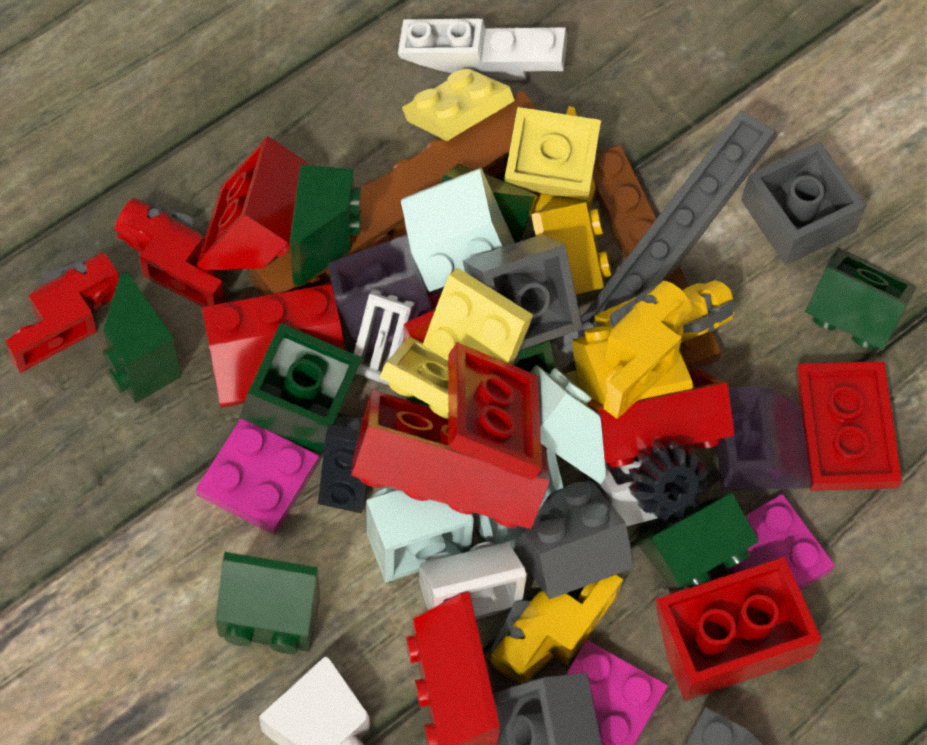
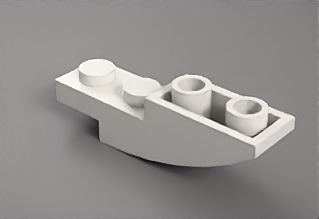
[398,19,568,81]

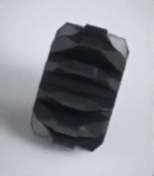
[628,439,708,521]

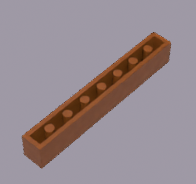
[249,90,539,296]

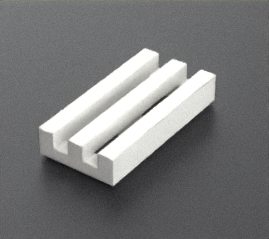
[354,289,415,385]

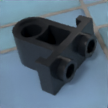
[318,413,367,514]

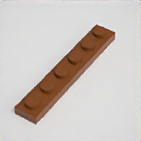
[592,145,722,370]

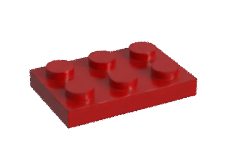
[448,342,542,481]
[795,361,902,491]

